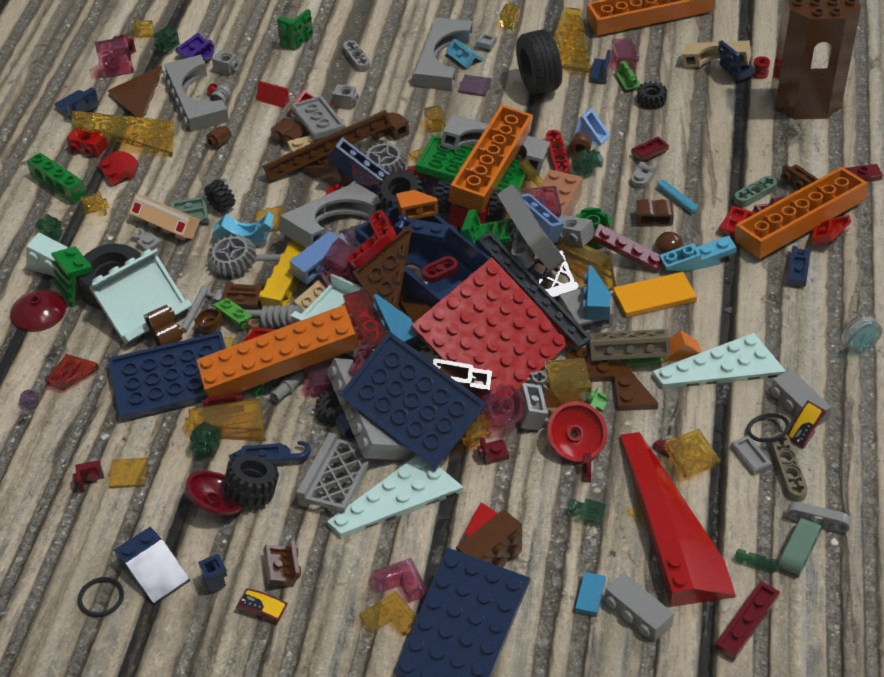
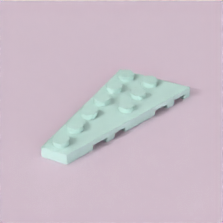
[652,333,786,389]
[327,456,464,539]

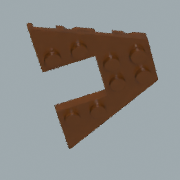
[544,348,658,411]

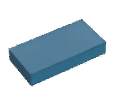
[575,572,606,617]

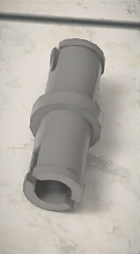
[270,370,305,403]

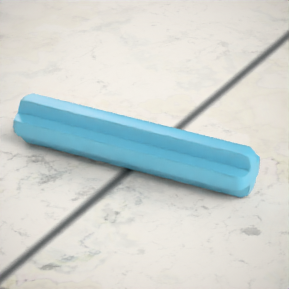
[657,179,698,214]

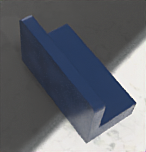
[590,50,611,84]

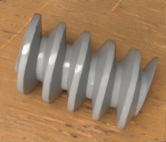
[260,304,303,329]

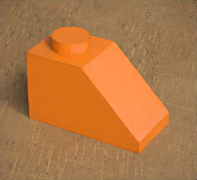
[396,190,438,219]

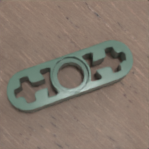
[734,176,777,207]

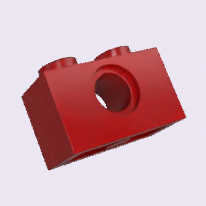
[66,126,108,158]

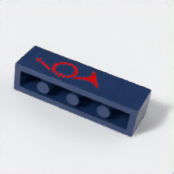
[326,137,390,196]

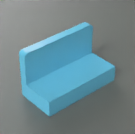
[446,39,483,68]

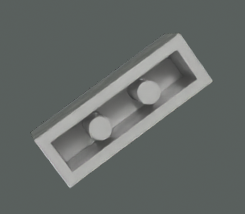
[770,369,831,426]
[605,573,674,642]

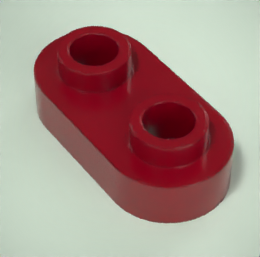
[422,256,458,283]

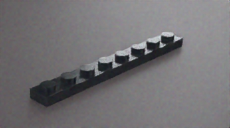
[475,231,592,351]

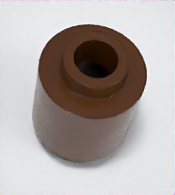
[207,126,231,148]

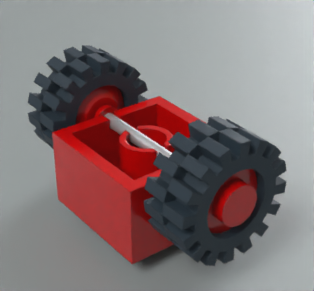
[435,180,507,227]

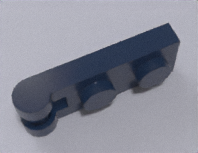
[393,214,448,243]
[787,246,811,287]

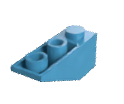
[583,265,611,320]
[373,294,420,346]

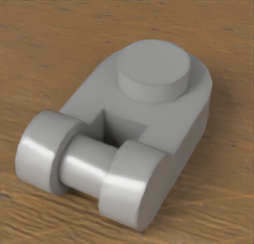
[631,162,657,189]

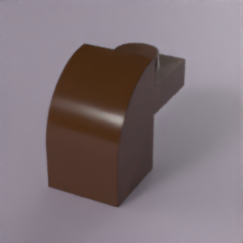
[371,112,409,141]

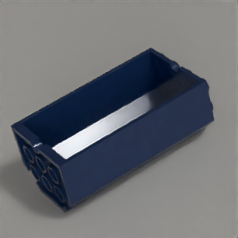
[354,204,499,309]

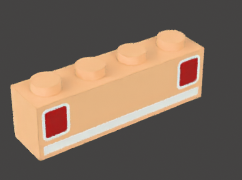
[129,194,200,240]

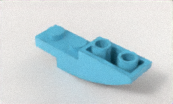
[660,236,737,271]

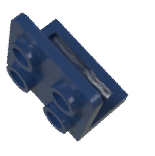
[718,40,756,81]
[55,87,99,120]

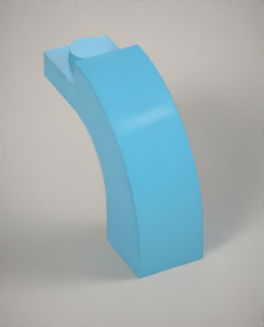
[212,211,274,246]

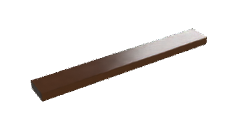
[262,110,392,182]

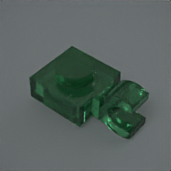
[567,498,606,525]

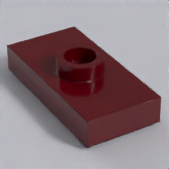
[631,136,669,162]
[845,164,883,182]

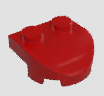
[98,151,139,187]

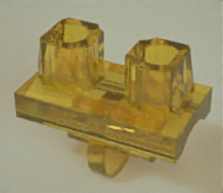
[462,415,493,447]

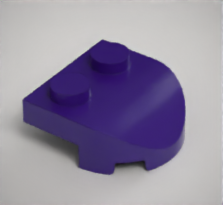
[175,33,214,62]

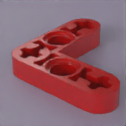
[348,210,396,269]

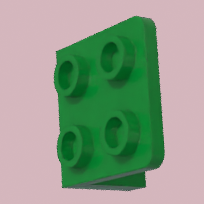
[277,9,313,50]

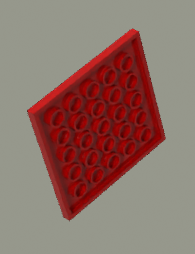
[410,258,569,415]

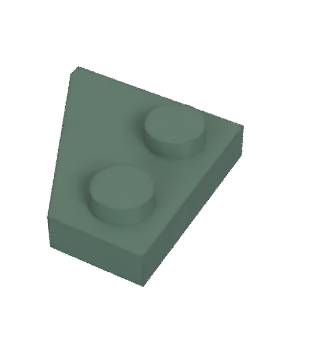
[170,196,209,224]

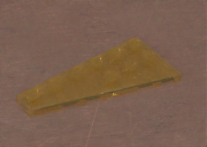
[554,7,591,73]
[71,111,173,157]

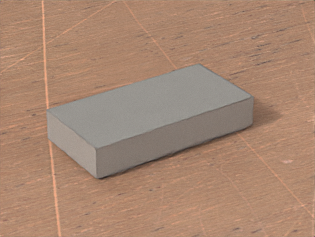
[731,435,772,475]

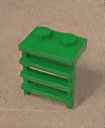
[461,209,514,247]
[51,246,92,307]

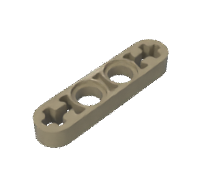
[770,432,808,502]

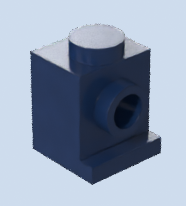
[198,553,227,593]

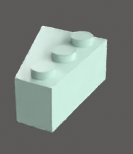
[26,233,84,279]

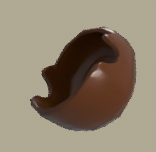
[655,232,684,255]
[194,308,223,334]

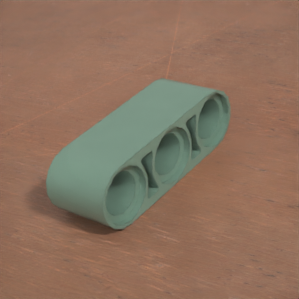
[779,518,822,576]

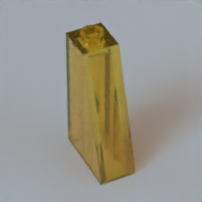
[554,242,616,291]
[185,398,266,442]

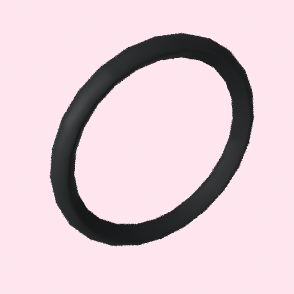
[746,413,790,442]
[78,577,124,617]

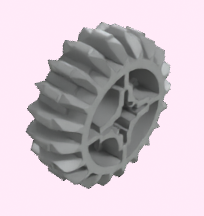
[362,142,407,173]
[207,234,257,278]

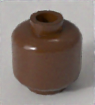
[569,132,592,157]

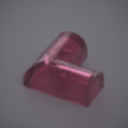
[520,186,562,217]
[372,557,428,603]

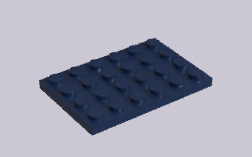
[339,331,487,470]
[108,332,226,421]
[394,547,531,677]

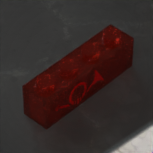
[341,289,387,358]

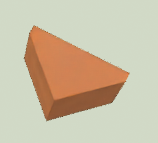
[663,330,702,362]

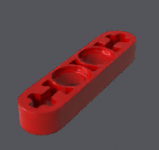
[546,130,570,174]

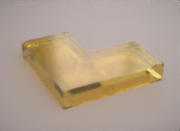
[359,591,417,636]

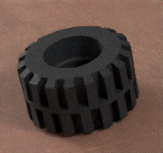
[378,170,424,212]
[223,454,279,507]

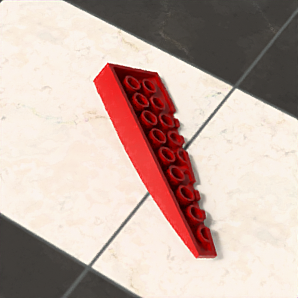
[620,432,736,607]

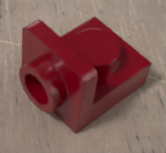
[477,437,509,465]
[73,460,105,492]

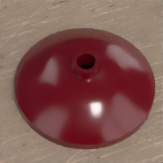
[10,289,67,332]
[185,471,244,516]

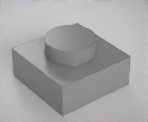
[476,33,497,50]

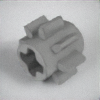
[526,371,551,394]

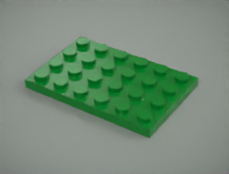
[414,135,528,192]

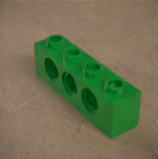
[27,152,87,205]

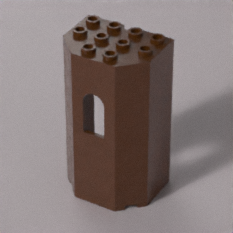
[771,0,861,119]

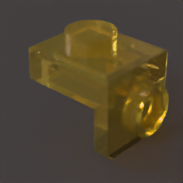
[131,17,155,38]
[80,192,109,216]

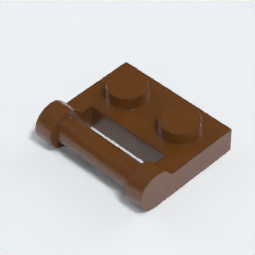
[221,282,264,310]

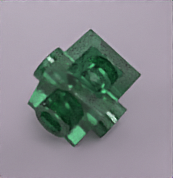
[153,26,180,53]
[571,149,601,175]
[35,214,62,241]
[189,421,221,458]

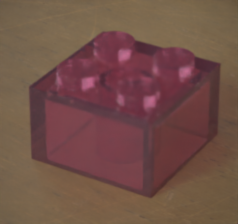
[95,36,134,79]

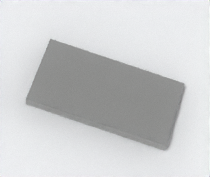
[291,96,346,140]

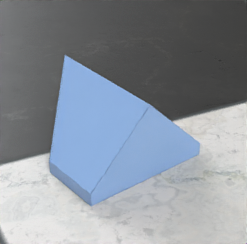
[574,108,610,145]

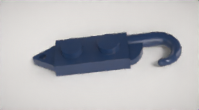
[229,441,311,465]

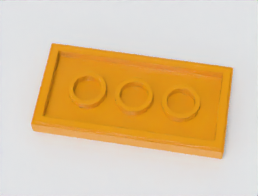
[613,272,697,318]

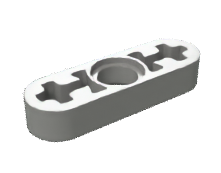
[343,40,370,72]
[786,502,851,533]

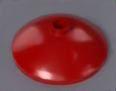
[547,401,607,462]

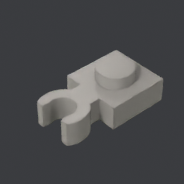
[131,228,163,251]

